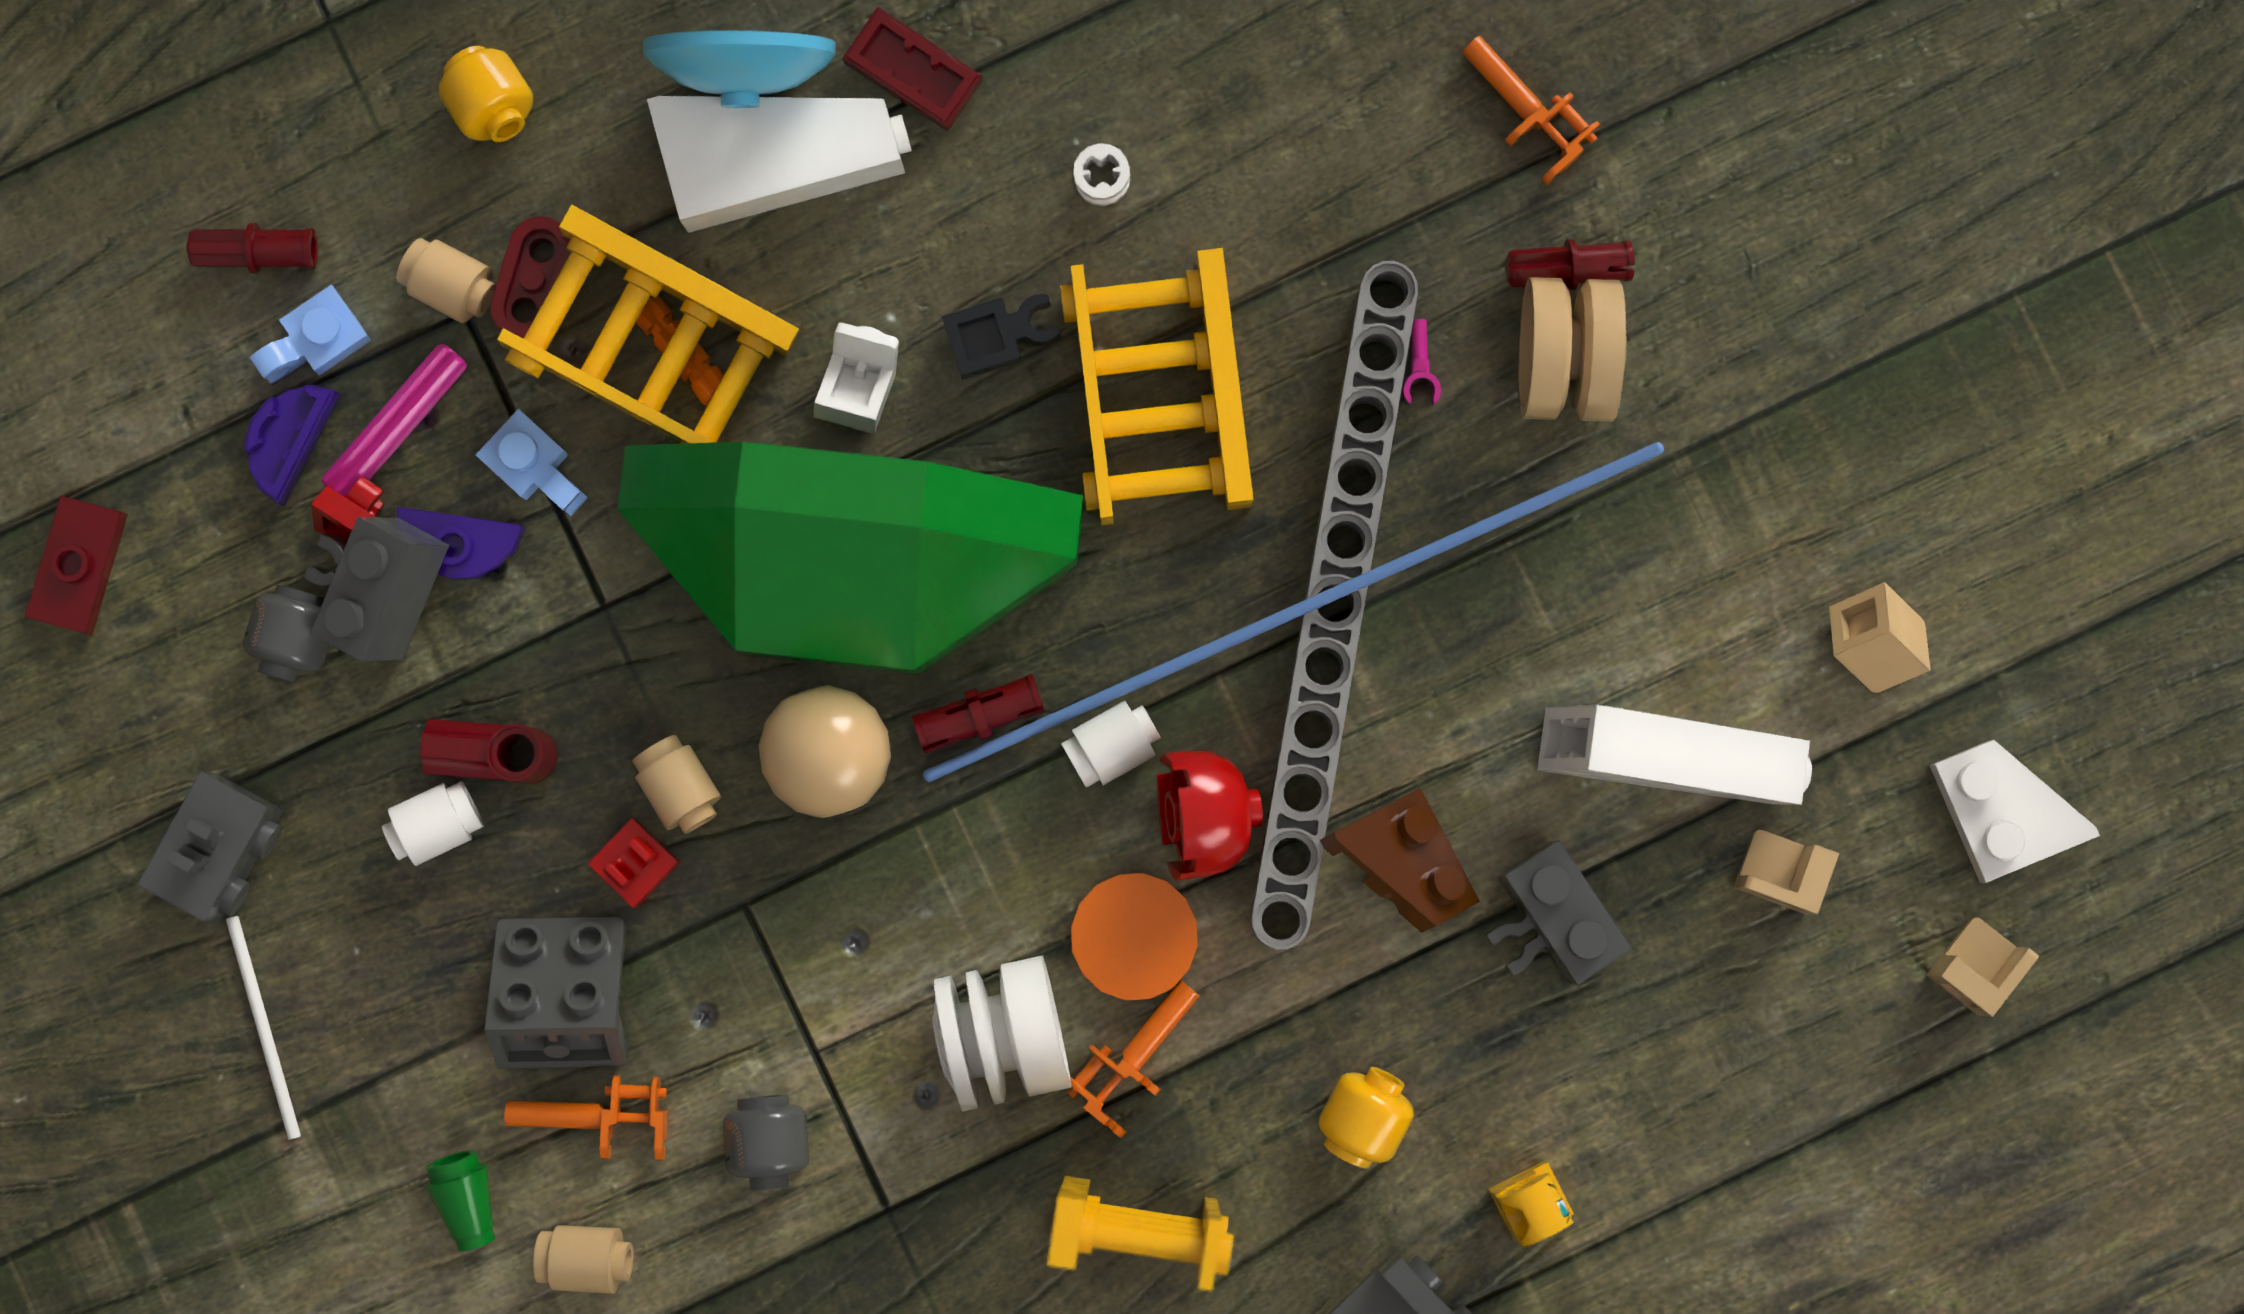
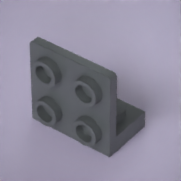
[484,917,627,1069]

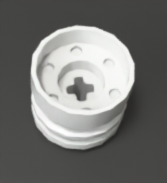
[932,955,1072,1112]

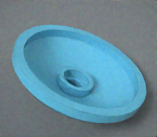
[643,31,836,108]

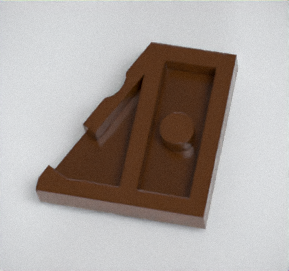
[1320,788,1480,933]

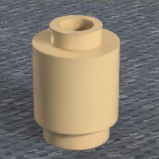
[397,238,496,323]
[632,735,722,834]
[533,1225,634,1294]

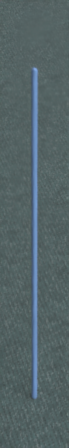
[923,442,1664,782]

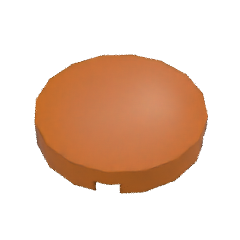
[1071,873,1198,1000]

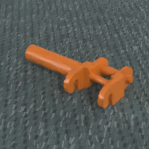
[1462,36,1601,186]
[1067,980,1200,1139]
[504,1075,669,1161]

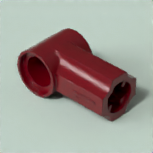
[420,719,558,784]

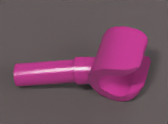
[1401,319,1441,405]

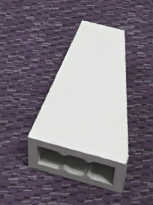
[647,96,912,233]
[1537,705,1812,805]

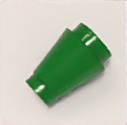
[424,1150,496,1252]

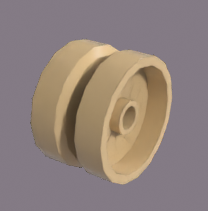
[1518,277,1627,422]

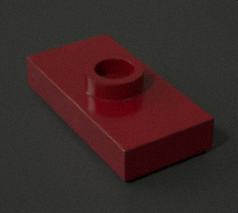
[842,7,983,132]
[25,496,128,635]

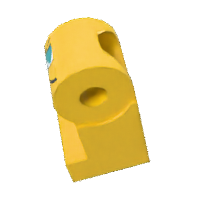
[1488,1161,1574,1247]

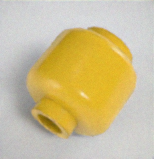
[439,46,533,142]
[1319,1067,1414,1169]

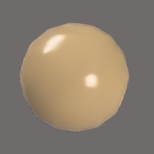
[758,685,891,818]

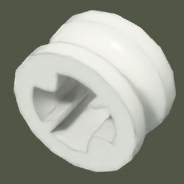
[1073,143,1130,206]

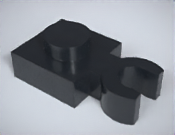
[942,294,1061,380]

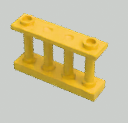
[497,204,799,444]
[1060,248,1254,525]
[1047,1175,1233,1291]

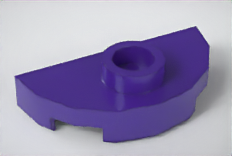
[244,385,340,507]
[397,507,526,581]

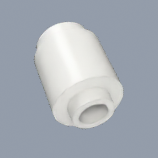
[1061,700,1161,788]
[382,781,484,866]

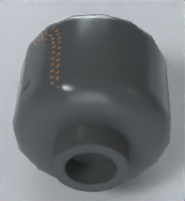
[243,585,330,683]
[722,1095,809,1190]

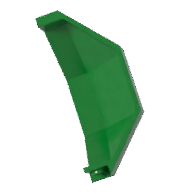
[617,442,1084,675]

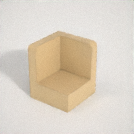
[1829,582,1931,693]
[1733,830,1839,915]
[1927,918,2039,1017]

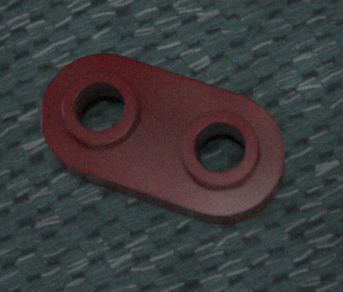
[491,216,571,339]

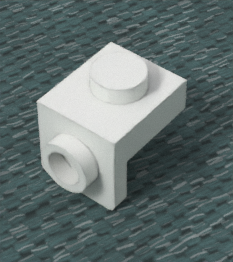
[814,323,899,434]

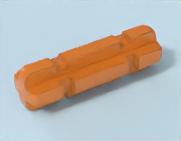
[636,296,724,406]

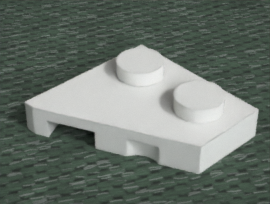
[1929,740,2100,883]

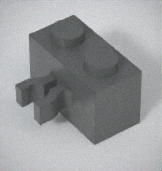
[304,517,449,661]
[137,771,284,922]
[1484,840,1632,985]

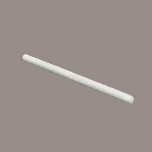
[226,916,301,1140]

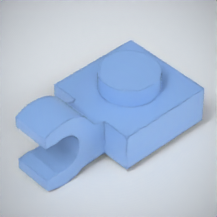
[249,284,372,386]
[476,409,588,516]

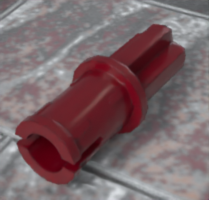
[186,223,318,274]
[1505,239,1635,290]

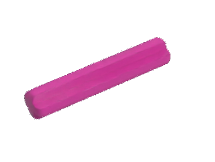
[322,343,467,497]

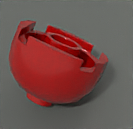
[1157,751,1263,880]

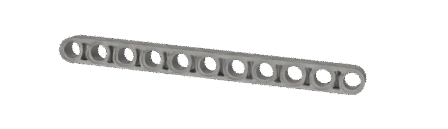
[1250,261,1418,949]

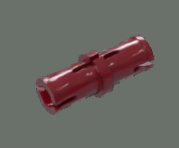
[911,674,1045,754]

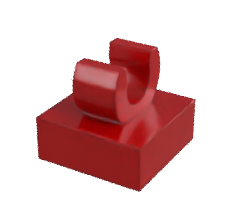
[311,477,384,541]
[588,818,681,908]

